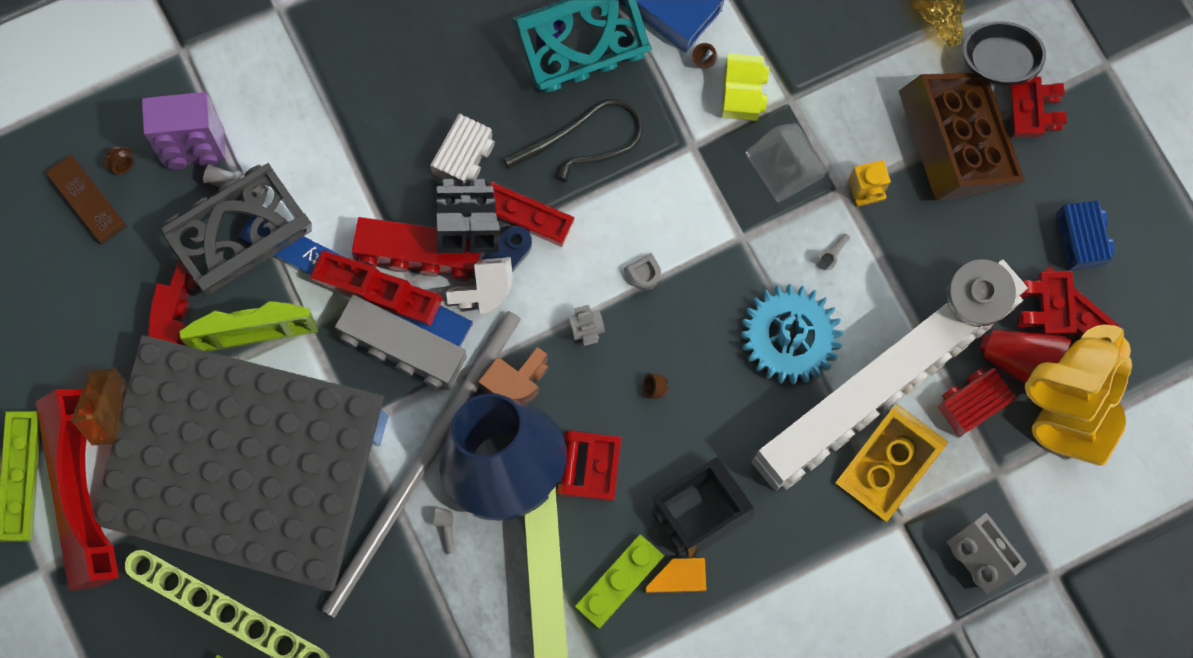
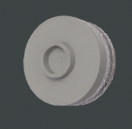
[946,259,1016,327]

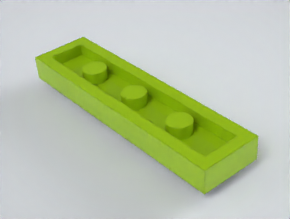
[0,411,41,542]

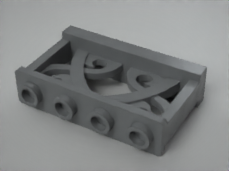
[160,163,312,299]

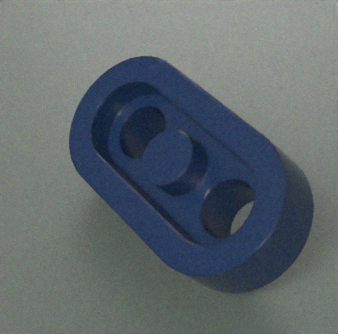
[482,226,532,273]

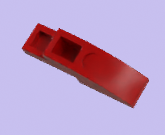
[148,260,198,346]

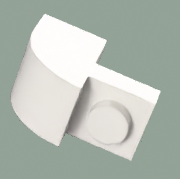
[446,257,513,314]

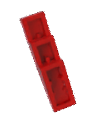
[310,250,443,327]

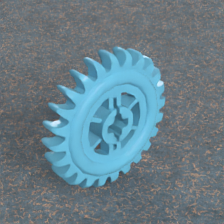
[740,284,843,385]

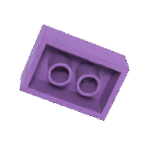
[142,92,226,170]

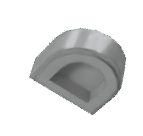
[624,253,661,291]

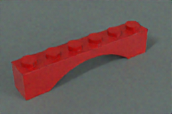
[36,389,119,591]

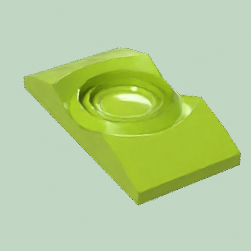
[180,301,319,352]

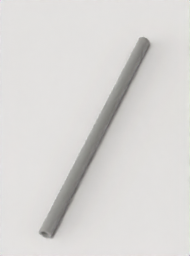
[321,311,521,618]

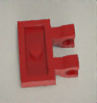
[1009,76,1067,138]
[1017,271,1077,335]

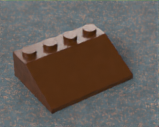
[898,73,1025,201]

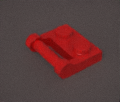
[557,431,622,502]

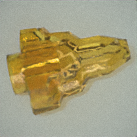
[909,0,966,47]

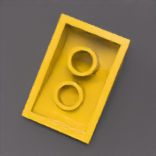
[836,404,948,522]

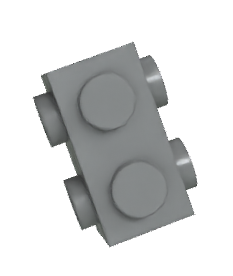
[947,512,1027,595]

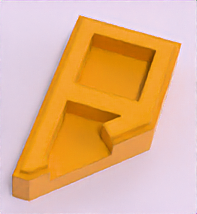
[646,558,706,593]

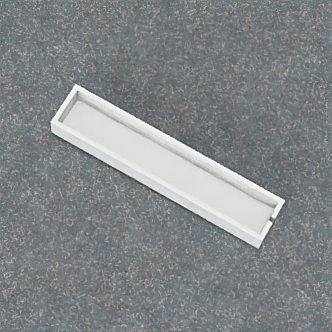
[751,259,1028,491]

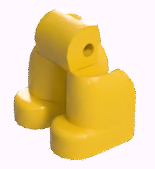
[1025,324,1132,466]

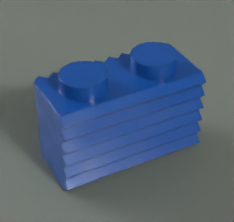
[1056,200,1115,271]

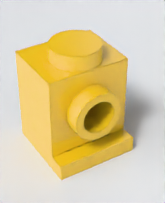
[848,160,891,207]

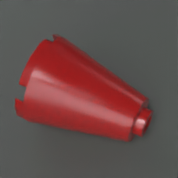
[979,329,1072,383]

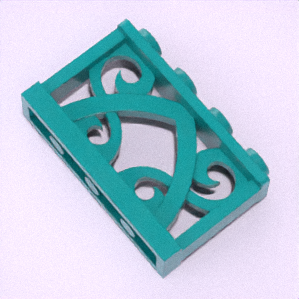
[512,0,652,93]

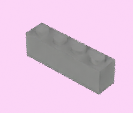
[335,295,467,390]

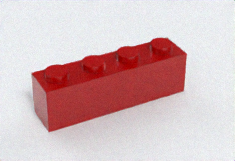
[352,217,481,281]

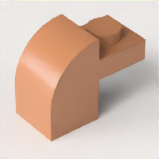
[478,347,549,403]

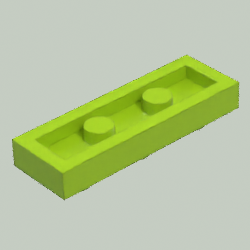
[575,534,664,629]

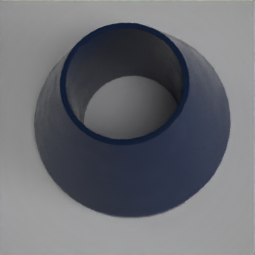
[439,393,567,521]

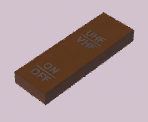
[46,155,128,245]

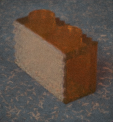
[70,368,128,446]

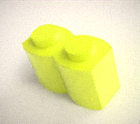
[722,53,769,121]

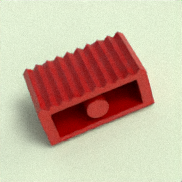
[937,368,1016,438]

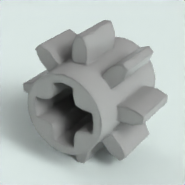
[568,305,605,346]

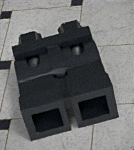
[436,179,500,254]

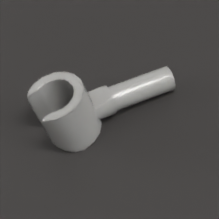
[818,233,850,270]
[434,509,455,554]

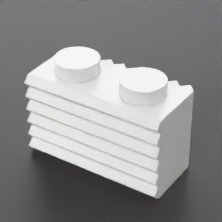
[430,114,495,186]

